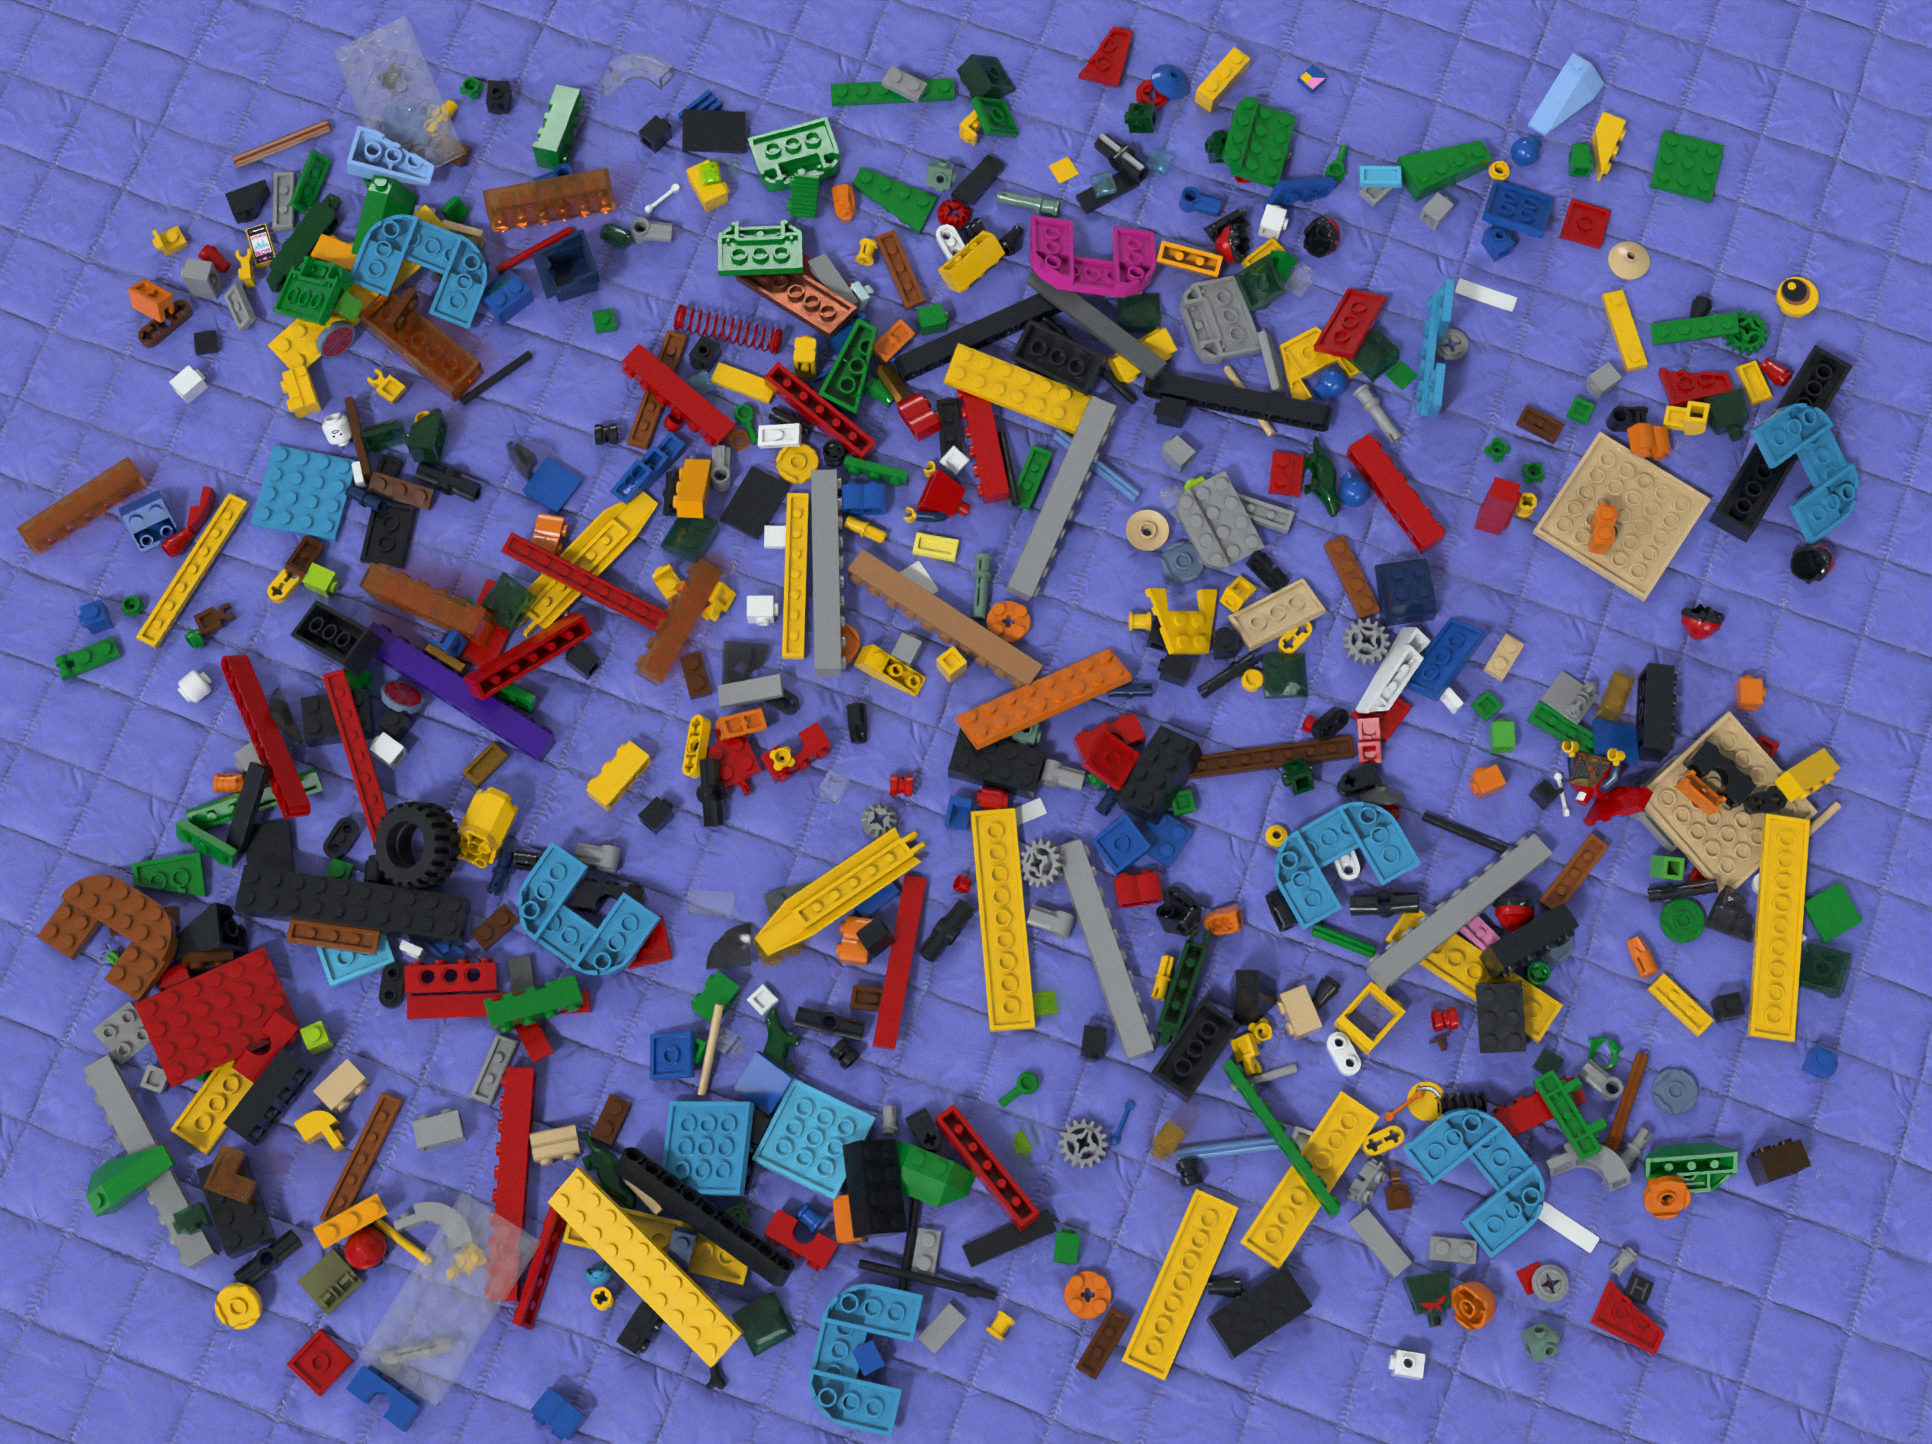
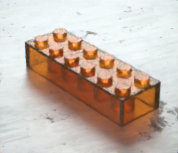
[483,168,616,232]
[358,291,484,403]
[359,562,497,647]

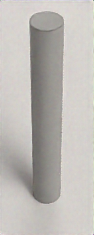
[1229,1064,1297,1092]

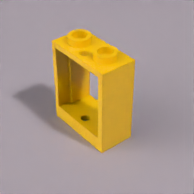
[1333,981,1406,1055]

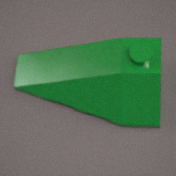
[351,175,417,255]
[86,1144,176,1217]

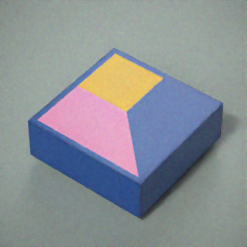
[1297,65,1327,94]

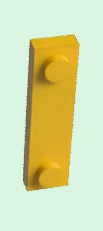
[1601,289,1648,372]

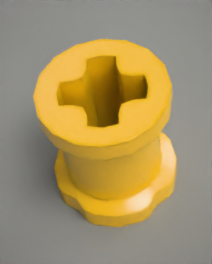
[855,238,878,266]
[1515,492,1537,518]
[1128,611,1151,631]
[591,1287,614,1311]
[985,1310,1016,1342]

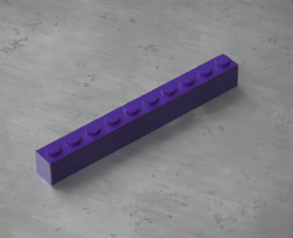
[369,622,556,763]

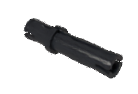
[1197,652,1259,699]
[1647,878,1718,902]

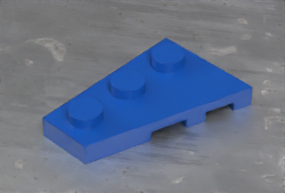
[1263,177,1336,210]

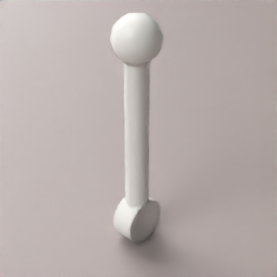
[645,184,680,213]
[1554,772,1569,817]

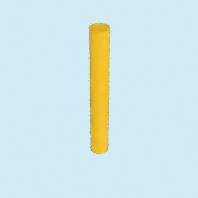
[374,1218,435,1267]

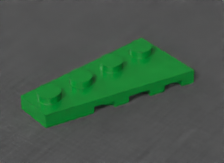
[852,167,937,235]

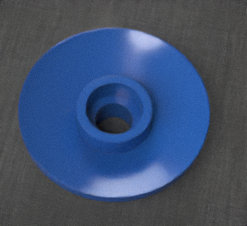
[1151,64,1190,99]

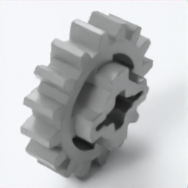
[1341,618,1390,666]
[1020,839,1066,888]
[1058,1119,1108,1170]

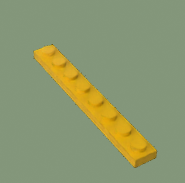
[136,493,249,650]
[782,493,809,660]

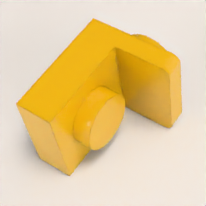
[959,109,982,146]
[152,225,188,257]
[652,564,686,602]
[1220,575,1257,613]

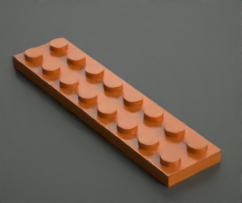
[955,648,1132,750]

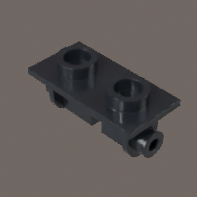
[1204,209,1250,245]
[1246,550,1289,593]

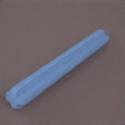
[1054,429,1141,501]
[1176,1135,1289,1162]

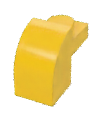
[1663,401,1710,435]
[293,1111,346,1153]

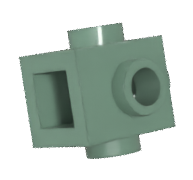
[925,159,958,191]
[1010,723,1042,748]
[1520,1321,1561,1363]

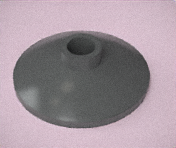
[1360,783,1405,805]

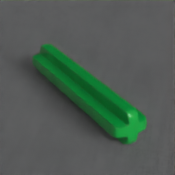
[1312,923,1377,958]

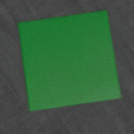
[1386,360,1418,390]

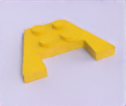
[1279,326,1366,401]
[1145,588,1217,655]

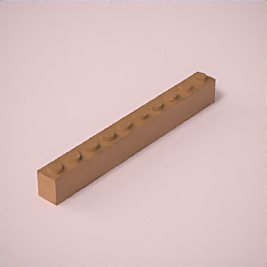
[847,549,1043,689]

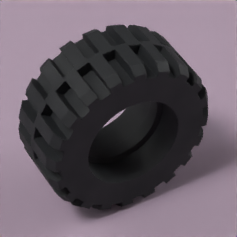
[373,802,461,888]

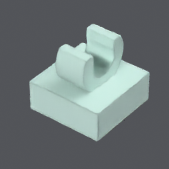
[850,281,874,311]

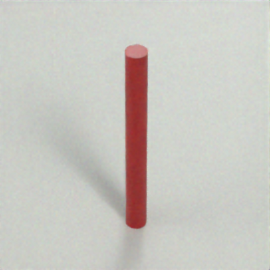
[496,227,572,274]

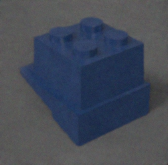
[532,229,600,302]
[1374,558,1437,627]

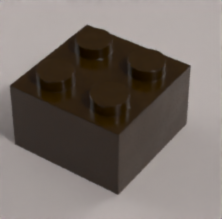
[1746,1138,1811,1187]

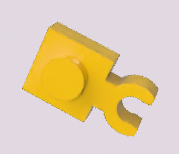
[367,369,407,405]

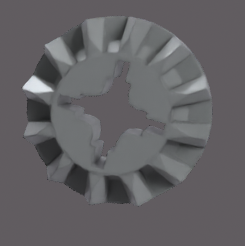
[1436,329,1468,362]
[861,802,897,838]
[1531,1265,1569,1302]

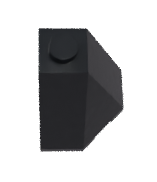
[175,903,249,961]
[1230,970,1277,1026]

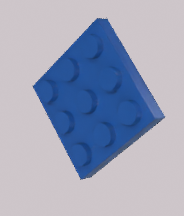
[1482,179,1554,239]

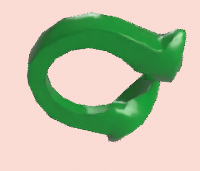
[1588,1037,1623,1070]

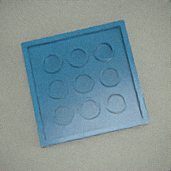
[251,445,357,542]
[662,1101,754,1196]

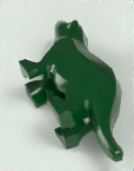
[1303,437,1341,517]
[763,1007,800,1075]
[582,1131,637,1210]

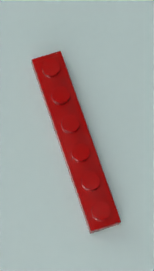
[512,1187,566,1330]

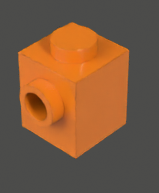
[1735,676,1766,711]
[1469,764,1507,800]

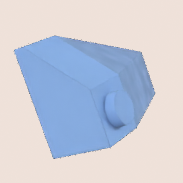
[1528,53,1604,136]

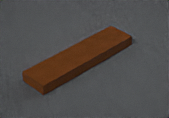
[344,396,372,483]

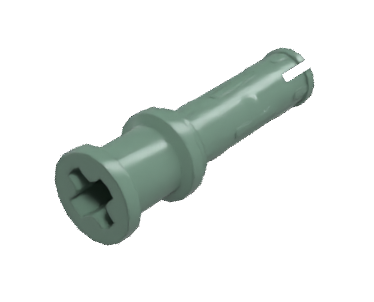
[997,189,1061,218]
[972,553,993,621]

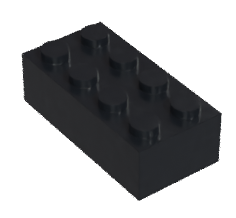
[1010,319,1107,396]
[290,600,384,677]
[1635,663,1677,763]
[1114,725,1203,826]
[948,728,1046,800]
[1479,903,1579,980]
[1149,998,1240,1103]
[223,1048,313,1146]
[842,1139,907,1238]
[196,1151,277,1259]
[1206,1267,1313,1360]

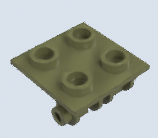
[298,1249,364,1316]

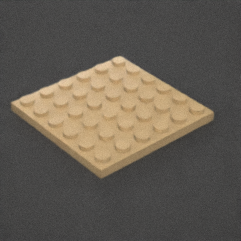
[1533,432,1711,602]
[1644,711,1818,899]

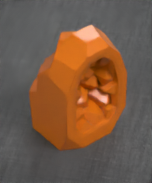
[832,184,856,222]
[1203,905,1243,935]

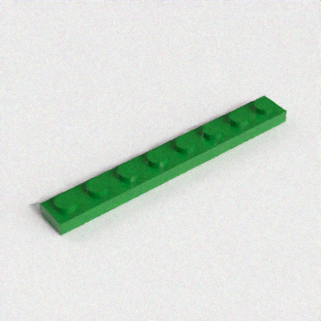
[1222,1059,1341,1220]

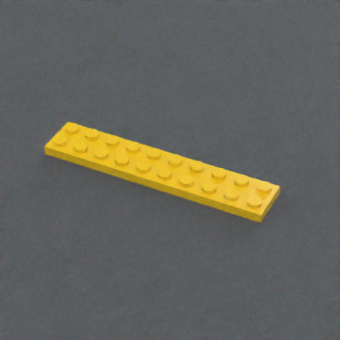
[267,205,450,370]
[970,808,1035,1032]
[1747,813,1810,1043]
[548,1167,744,1368]

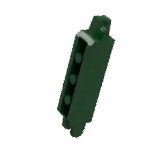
[266,193,342,293]
[1156,926,1211,1048]

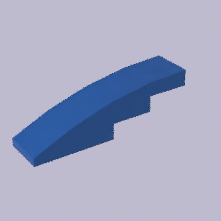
[610,432,688,505]

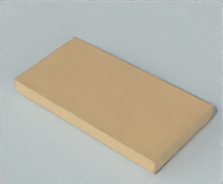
[1228,578,1326,652]

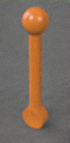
[1384,1089,1425,1121]

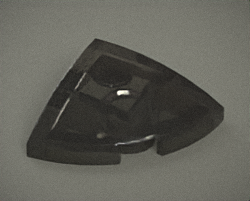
[506,441,538,482]
[722,641,769,685]
[269,687,304,743]
[1705,885,1754,943]
[706,923,751,970]

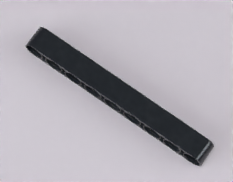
[894,293,1063,381]
[1142,372,1333,432]
[615,1147,795,1287]

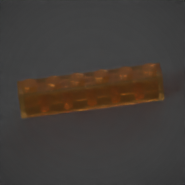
[17,457,147,555]
[634,558,723,686]

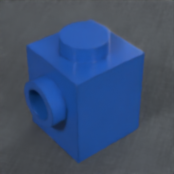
[1481,226,1515,262]
[78,600,113,635]
[1801,1045,1838,1080]

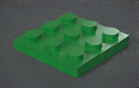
[1649,130,1724,203]

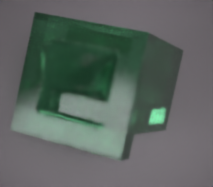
[172,1202,213,1235]

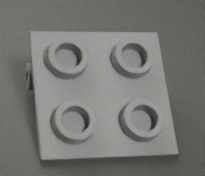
[1541,670,1599,725]
[92,1001,151,1065]

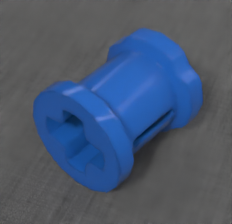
[795,1203,826,1233]

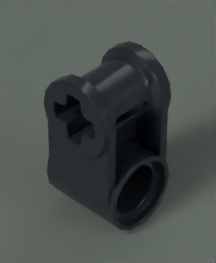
[1606,406,1648,432]
[1337,762,1382,797]
[1156,903,1201,937]
[905,1108,942,1153]

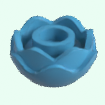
[584,1262,613,1285]

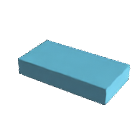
[1359,165,1402,188]

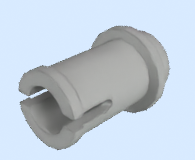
[880,1105,898,1136]
[1608,1247,1638,1277]

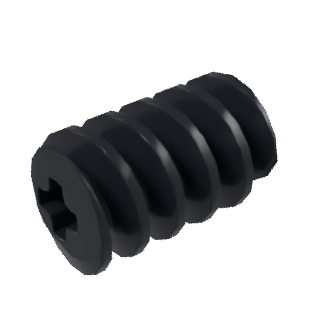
[1437,1090,1487,1116]

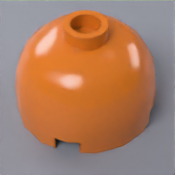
[1449,1281,1497,1330]

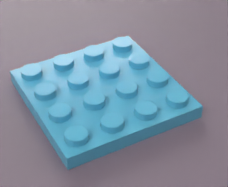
[752,1079,876,1200]

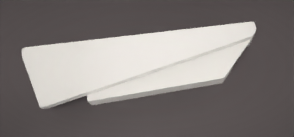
[1355,627,1430,713]

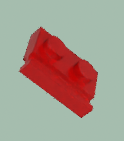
[1268,451,1304,497]

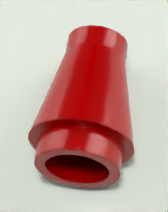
[198,244,231,274]
[1760,358,1793,388]
[160,527,194,558]

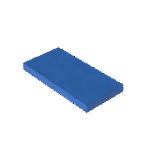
[1404,617,1487,702]

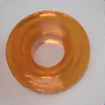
[729,430,750,451]

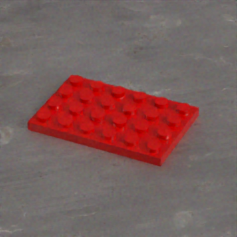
[134,947,301,1088]

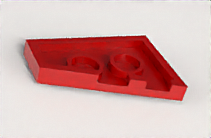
[1078,26,1133,88]
[1658,368,1734,407]
[1583,786,1653,827]
[1589,1280,1665,1355]

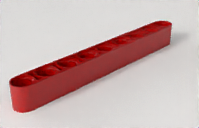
[221,654,311,819]

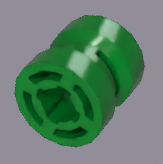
[1523,962,1550,988]

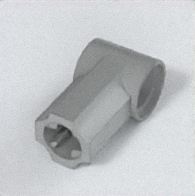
[631,217,673,244]
[711,445,731,492]
[1039,759,1086,791]
[574,843,621,872]
[1027,905,1075,939]
[1578,1059,1623,1102]

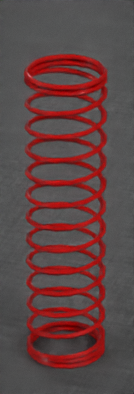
[673,304,783,355]

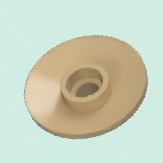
[1608,241,1650,280]
[1126,510,1169,551]

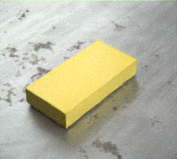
[913,532,959,562]

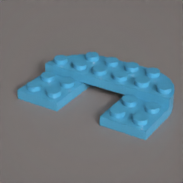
[350,214,487,330]
[1415,279,1455,418]
[1750,403,1859,544]
[1275,802,1421,930]
[517,842,662,976]
[1402,1108,1545,1258]
[809,1284,924,1438]

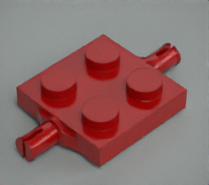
[706,728,762,796]

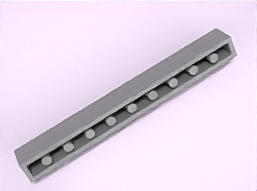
[1005,396,1116,601]
[811,469,846,678]
[1366,833,1553,992]
[1057,839,1156,1062]
[83,1055,219,1270]

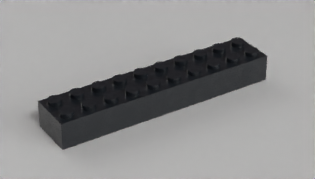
[1708,345,1852,543]
[234,865,471,947]

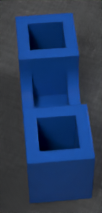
[346,1365,423,1432]

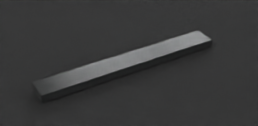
[1026,272,1167,380]

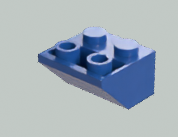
[119,490,180,553]

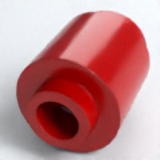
[976,786,1009,810]

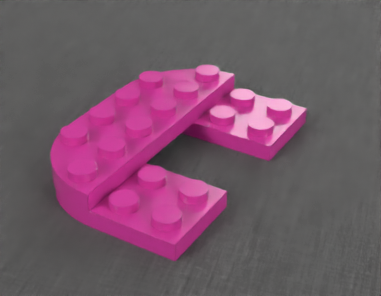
[1029,215,1156,298]

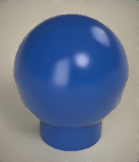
[1511,135,1542,166]
[1312,368,1347,401]
[1340,472,1370,507]

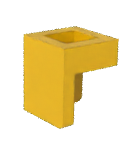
[936,646,967,683]

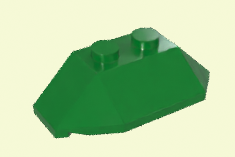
[896,1141,975,1208]
[1644,1142,1738,1193]

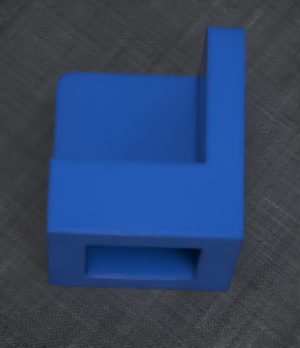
[428,629,469,659]
[945,795,972,830]
[852,1340,886,1378]

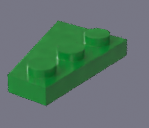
[132,852,207,897]

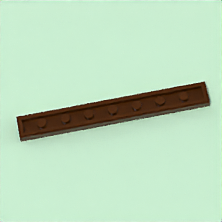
[1187,735,1356,780]

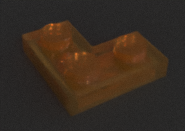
[203,1144,258,1205]

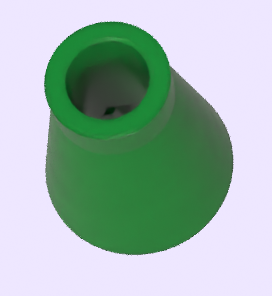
[864,376,894,406]

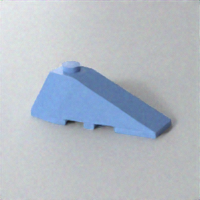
[347,126,435,186]

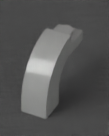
[1546,1143,1631,1192]
[393,1202,478,1252]

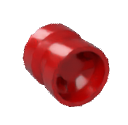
[890,774,913,797]
[1431,1007,1459,1032]

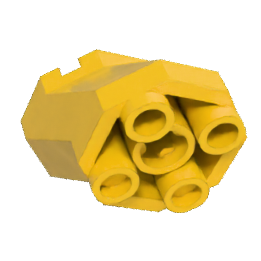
[457,787,519,868]

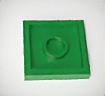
[971,96,1019,138]
[1804,882,1863,943]

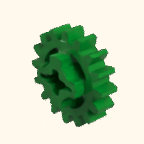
[1722,310,1769,356]

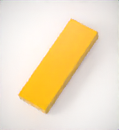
[710,362,775,405]
[1647,973,1714,1037]

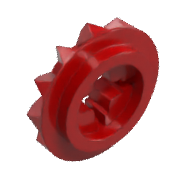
[1136,79,1168,110]
[937,198,970,230]

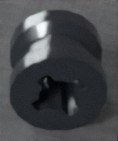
[962,217,986,242]

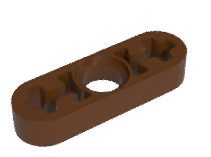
[138,299,192,348]

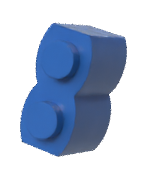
[842,481,886,516]
[531,1387,587,1441]

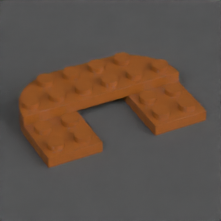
[37,875,178,1002]

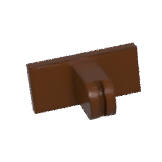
[1429,1034,1450,1051]

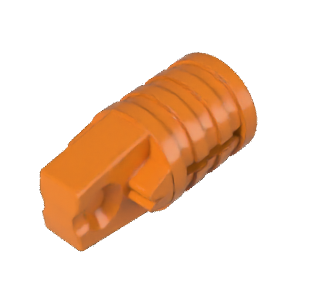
[213,773,246,793]
[1627,936,1659,979]

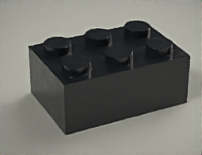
[301,689,376,747]
[1475,980,1527,1054]

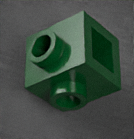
[1124,103,1157,133]
[1205,130,1228,164]
[1281,758,1315,796]

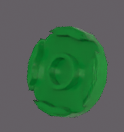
[1659,899,1705,944]

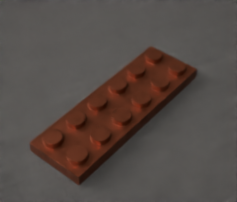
[736,273,858,339]

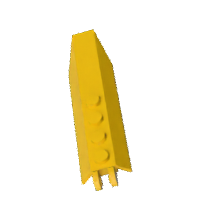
[513,491,659,637]
[755,827,927,956]

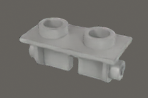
[1347,1159,1387,1209]

